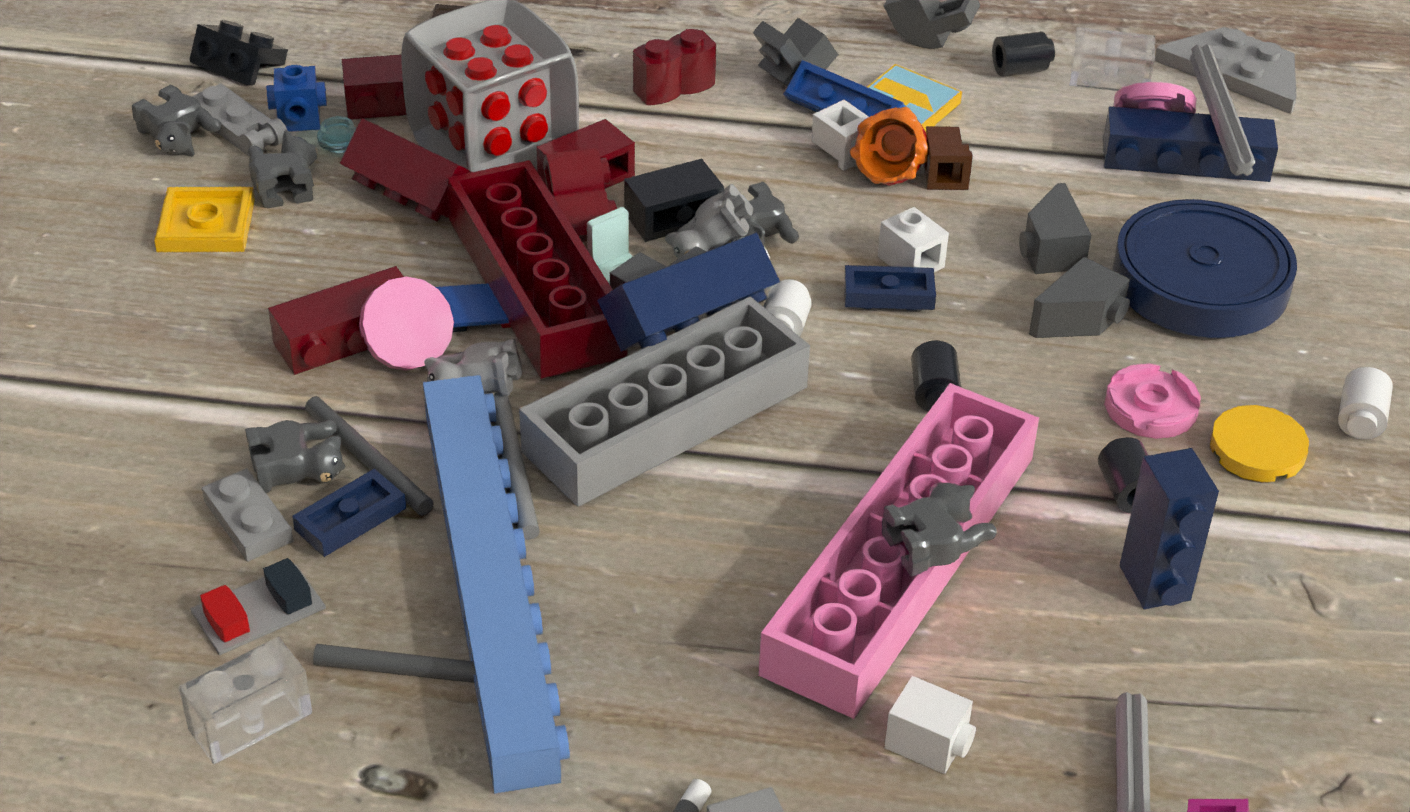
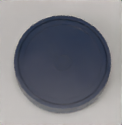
[1112,199,1297,338]

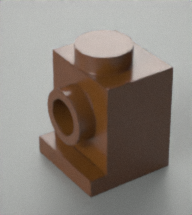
[923,126,973,190]

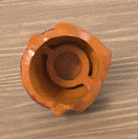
[850,107,928,186]

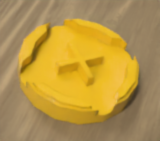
[1210,405,1309,483]

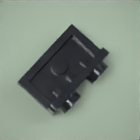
[190,20,288,86]

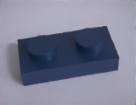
[844,265,936,310]
[292,468,406,557]

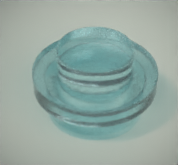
[317,116,356,153]

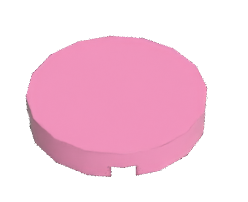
[1113,82,1197,113]
[359,276,454,371]
[1104,363,1201,439]

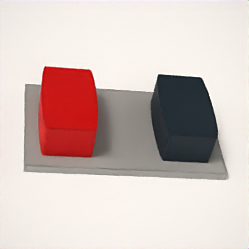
[190,558,326,656]

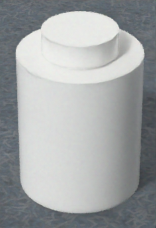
[1338,367,1393,439]

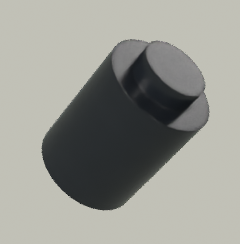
[992,31,1055,76]
[911,340,962,412]
[1098,437,1148,513]

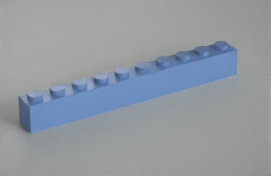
[423,375,570,794]

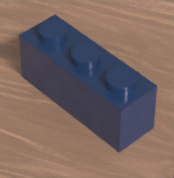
[1119,448,1219,609]

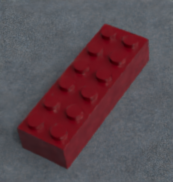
[447,160,628,379]

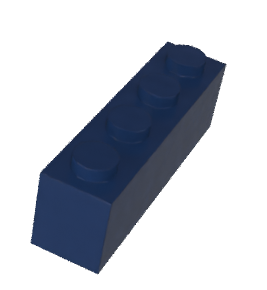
[1103,106,1278,182]
[597,233,780,352]

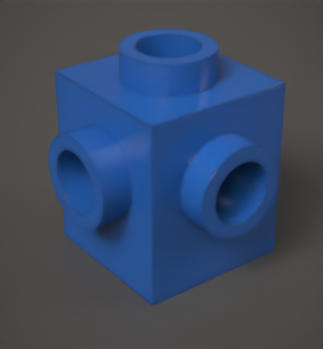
[266,65,327,132]

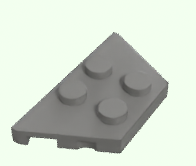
[1155,27,1296,114]

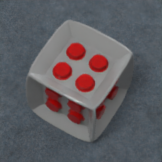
[401,0,579,172]

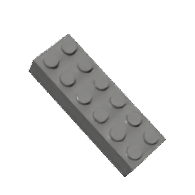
[519,296,810,507]

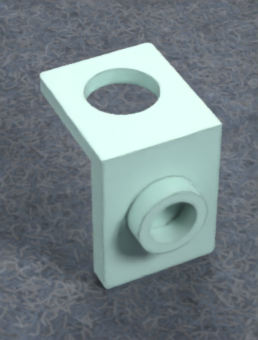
[587,207,633,284]

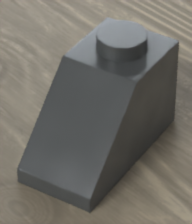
[1019,183,1092,274]
[1029,257,1130,338]

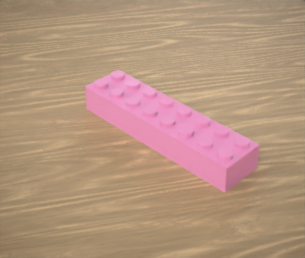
[758,383,1039,719]

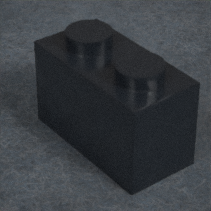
[624,158,724,242]

